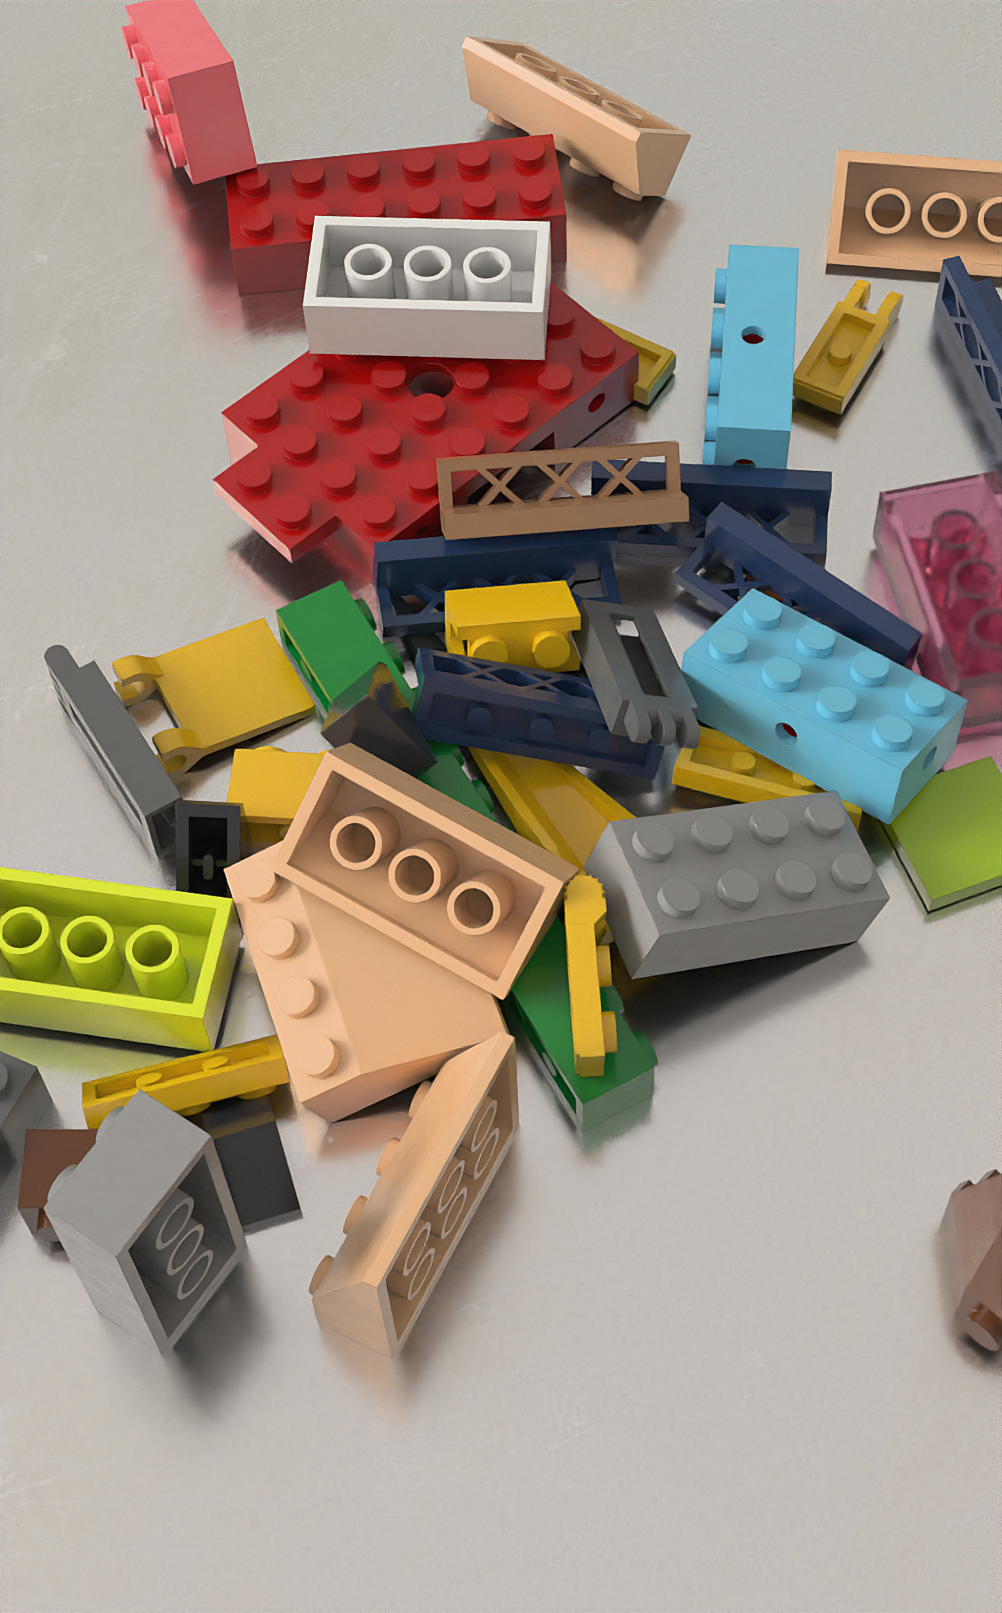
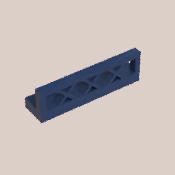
[935,256,1002,442]
[591,460,832,565]
[674,502,923,669]
[372,527,623,638]
[411,647,665,780]

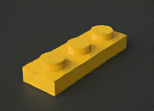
[672,726,863,831]
[82,1034,290,1129]

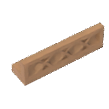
[436,440,689,540]

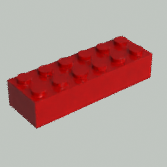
[225,134,567,295]

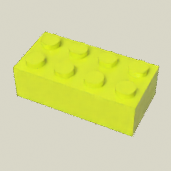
[0,867,242,1052]

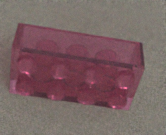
[872,471,1002,729]

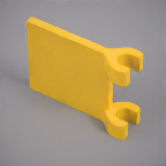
[112,617,316,779]

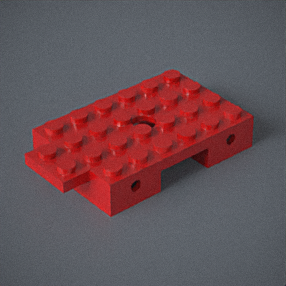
[213,281,639,585]

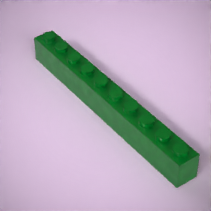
[275,580,658,1132]

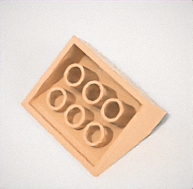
[224,841,510,1123]
[309,1032,519,1359]

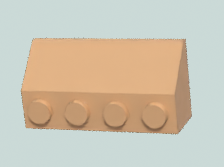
[462,36,691,201]
[826,149,1002,277]
[270,743,580,1000]

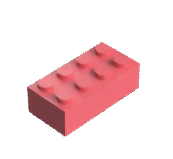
[121,0,258,185]

